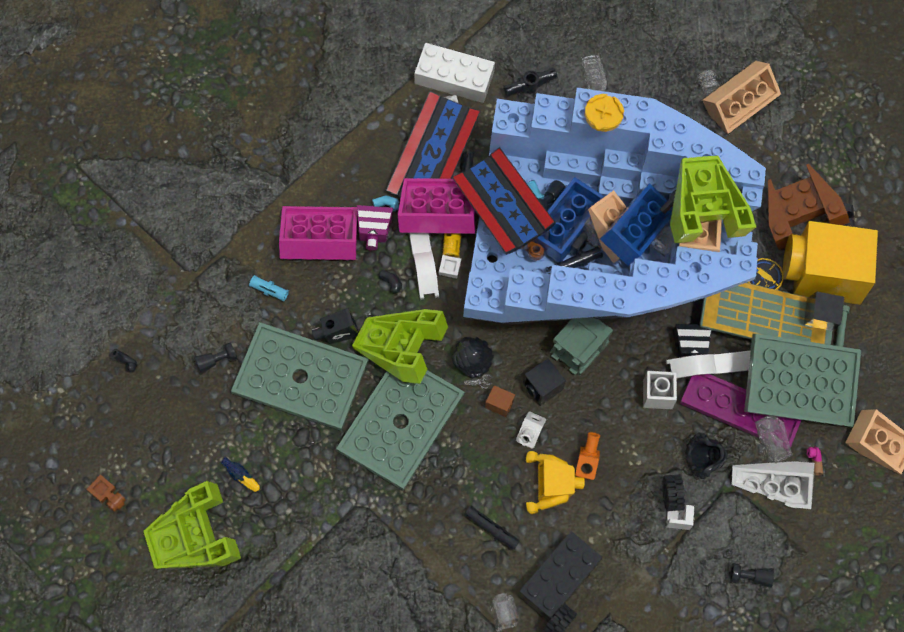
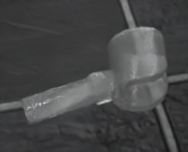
[464,374,492,388]

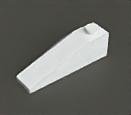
[732,461,815,509]

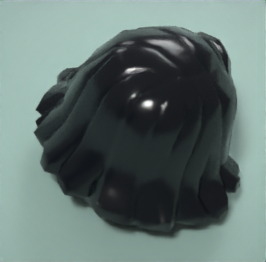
[452,337,494,378]
[685,432,728,479]

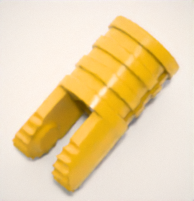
[442,233,461,258]

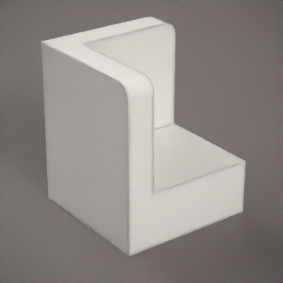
[666,505,694,530]

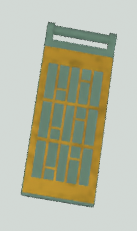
[700,283,850,347]

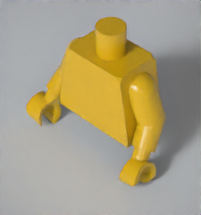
[526,451,585,514]

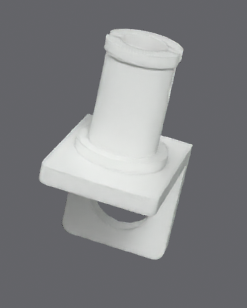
[516,412,547,448]

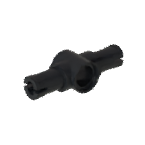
[503,67,558,97]

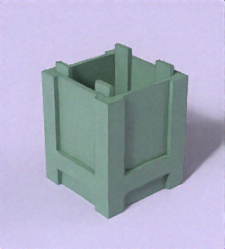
[550,317,613,376]

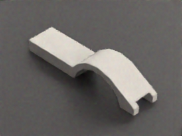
[409,233,439,300]
[666,351,751,379]

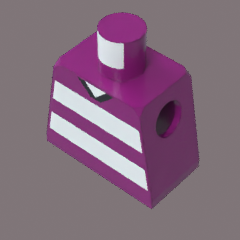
[357,205,393,250]

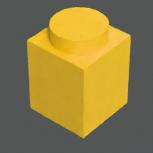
[783,221,878,305]

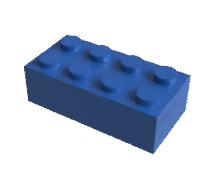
[533,177,605,262]
[600,183,673,266]

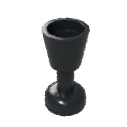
[538,180,566,211]
[194,342,238,374]
[730,563,774,588]

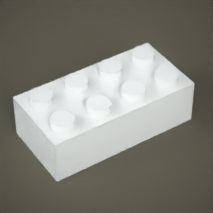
[414,43,495,103]

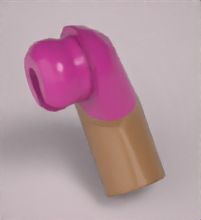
[807,447,823,476]

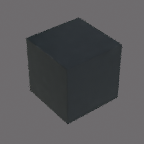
[804,291,844,331]
[523,359,566,406]

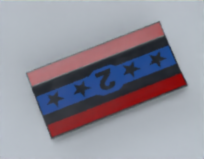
[386,91,481,198]
[452,147,556,255]

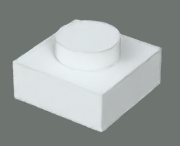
[439,255,461,279]

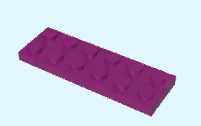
[680,374,801,451]

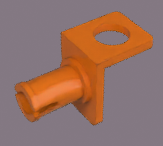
[575,432,600,480]

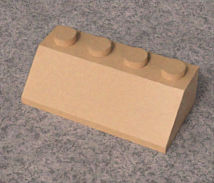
[703,61,781,134]

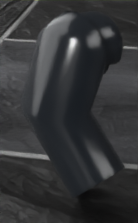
[379,270,402,293]
[111,349,138,372]

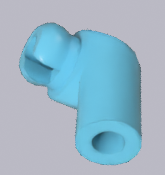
[372,196,399,211]

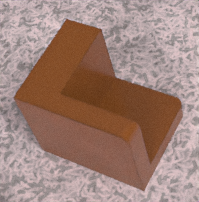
[485,386,515,417]

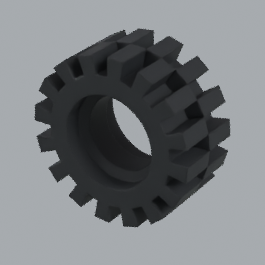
[662,474,685,511]
[541,604,577,632]

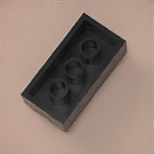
[518,531,602,622]

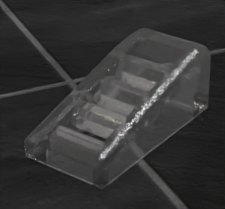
[582,55,607,91]

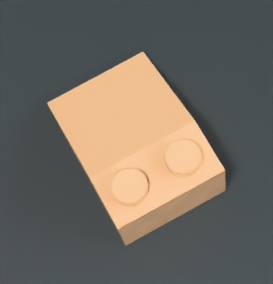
[588,190,626,263]
[679,220,722,252]
[845,409,904,474]

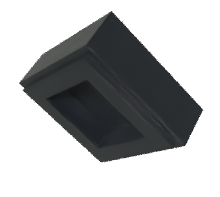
[570,231,588,256]

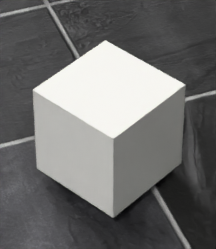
[643,371,677,409]

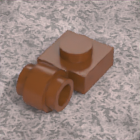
[520,241,544,261]
[87,475,126,512]

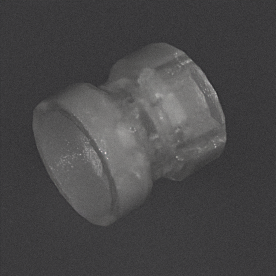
[697,70,720,95]

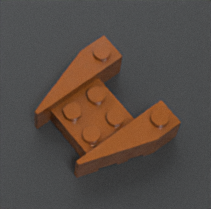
[768,164,850,250]

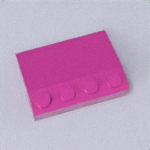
[398,178,477,234]
[279,206,357,260]

